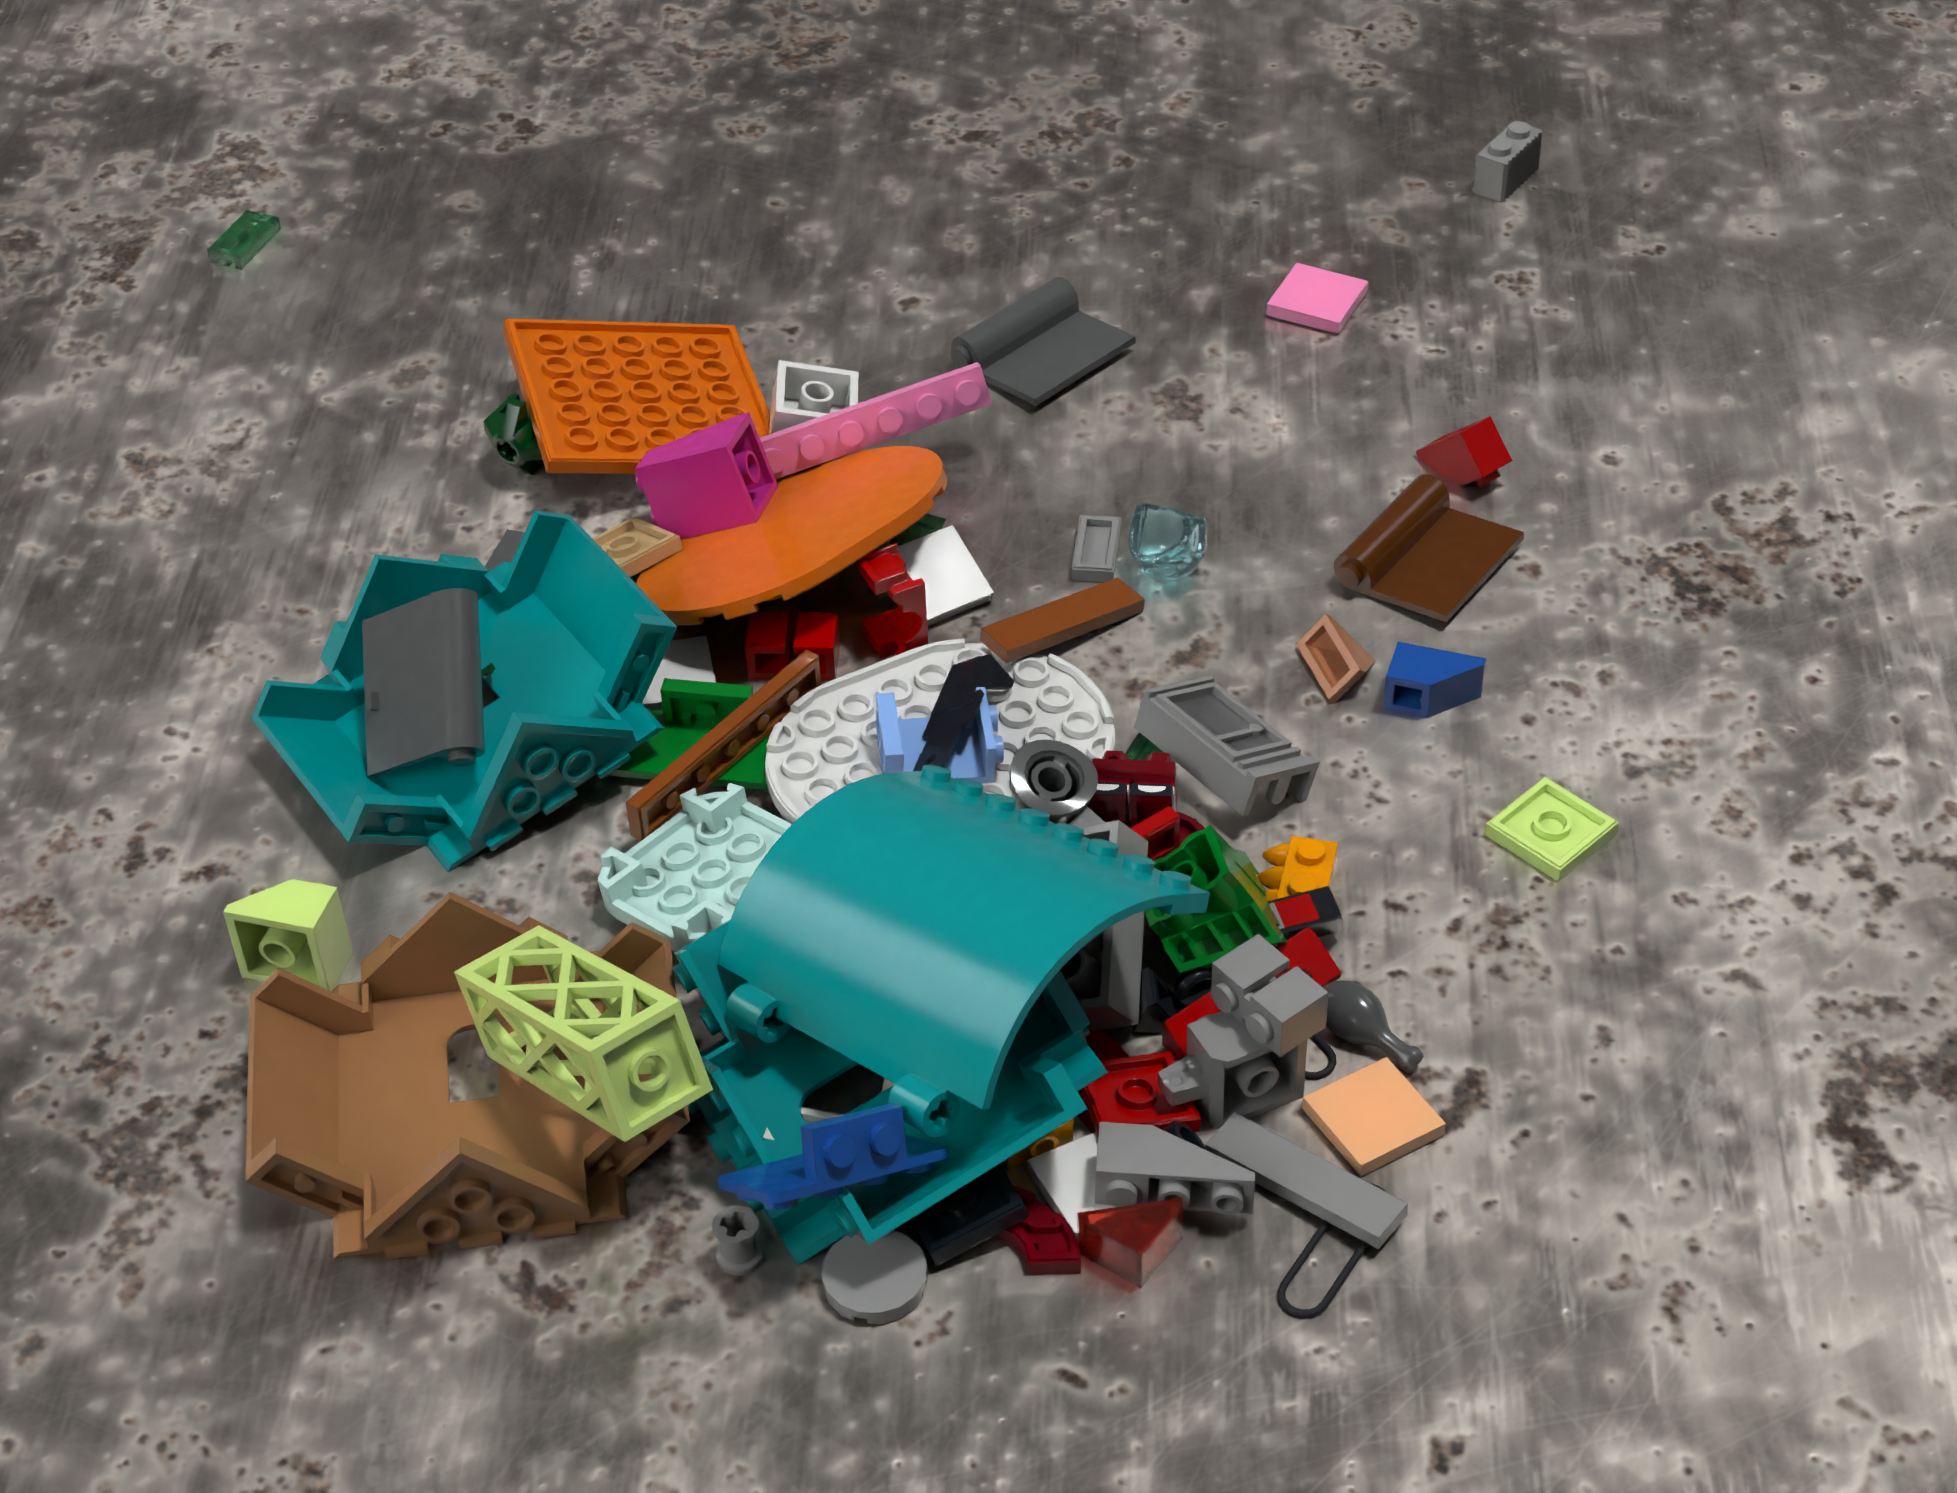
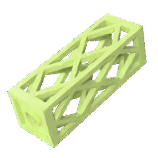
[454,925,713,1142]

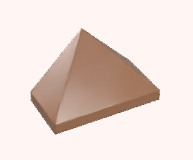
[1296,614,1375,703]

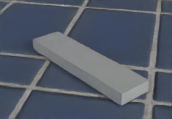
[1205,1112,1408,1249]

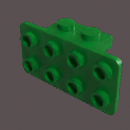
[609,678,771,790]

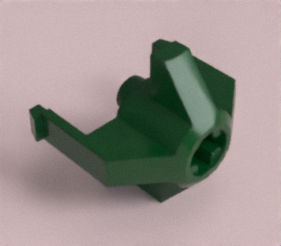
[484,393,544,475]

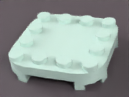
[598,783,792,952]

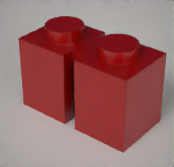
[745,612,840,681]

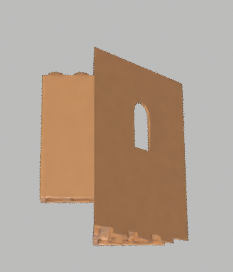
[245,892,690,1260]

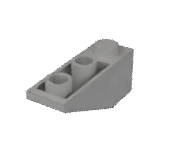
[1095,1122,1255,1214]

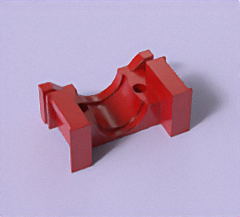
[857,543,928,659]

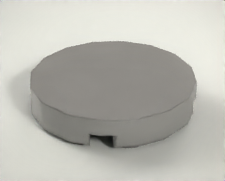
[821,1230,928,1324]

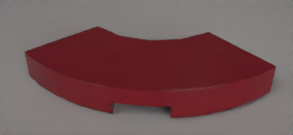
[994,1185,1081,1274]

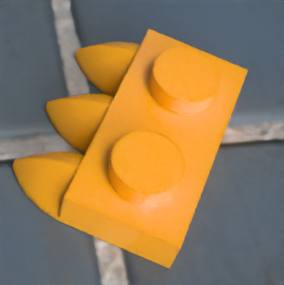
[1257,836,1338,901]

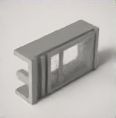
[1134,676,1320,816]

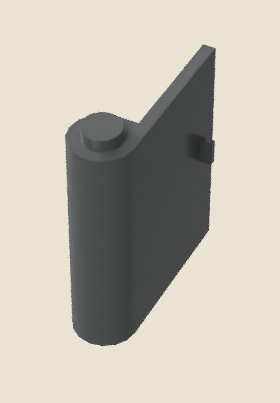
[950,277,1136,406]
[362,588,485,778]

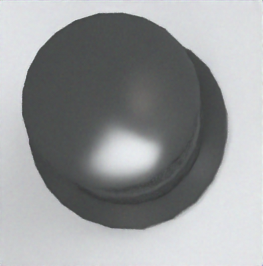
[1009,739,1098,824]

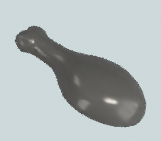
[1324,980,1424,1074]

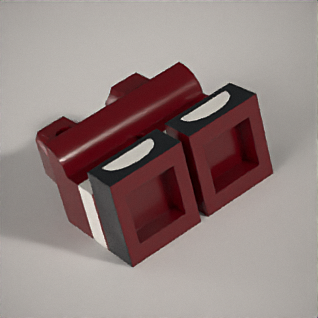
[1088,750,1177,827]

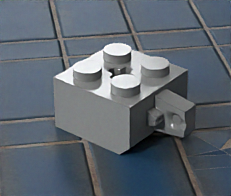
[1158,1011,1307,1127]

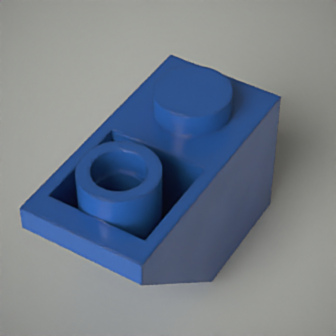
[1383,642,1486,718]

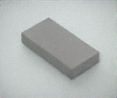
[1071,515,1122,583]

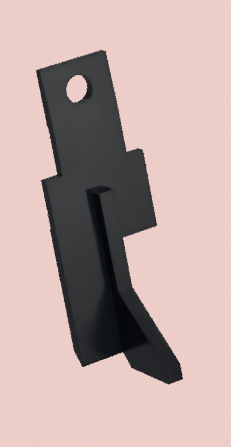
[913,654,1015,771]

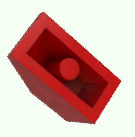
[1415,416,1513,487]

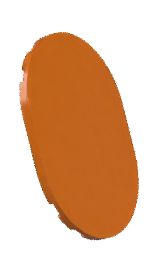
[636,446,947,625]

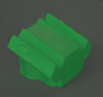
[1144,825,1288,974]

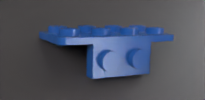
[718,1103,948,1210]

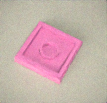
[1266,263,1368,334]

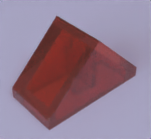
[1077,1198,1184,1288]

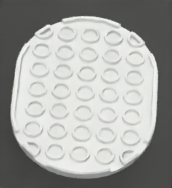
[765,638,1115,824]

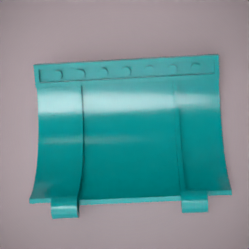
[718,765,1210,1138]

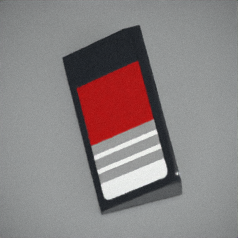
[1268,886,1343,948]

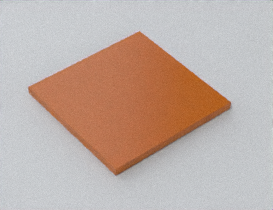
[503,319,770,474]

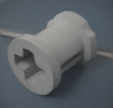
[712,1205,763,1276]

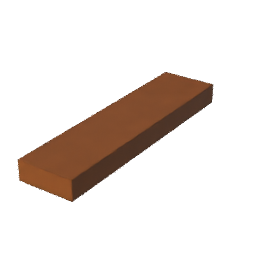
[980,577,1145,663]

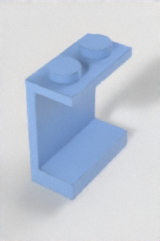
[876,687,1004,783]

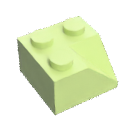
[223,879,353,992]

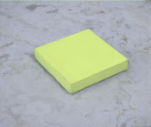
[1485,777,1619,882]

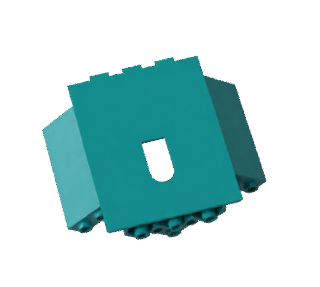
[251,510,677,872]
[672,920,1108,1265]

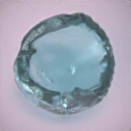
[1128,503,1208,581]

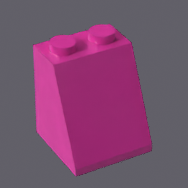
[635,412,778,540]

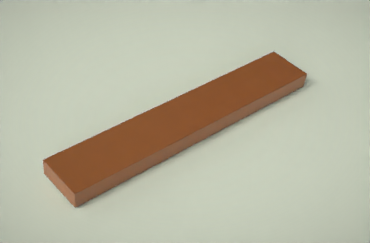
[625,649,821,841]

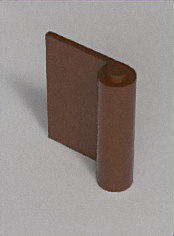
[1333,474,1524,622]

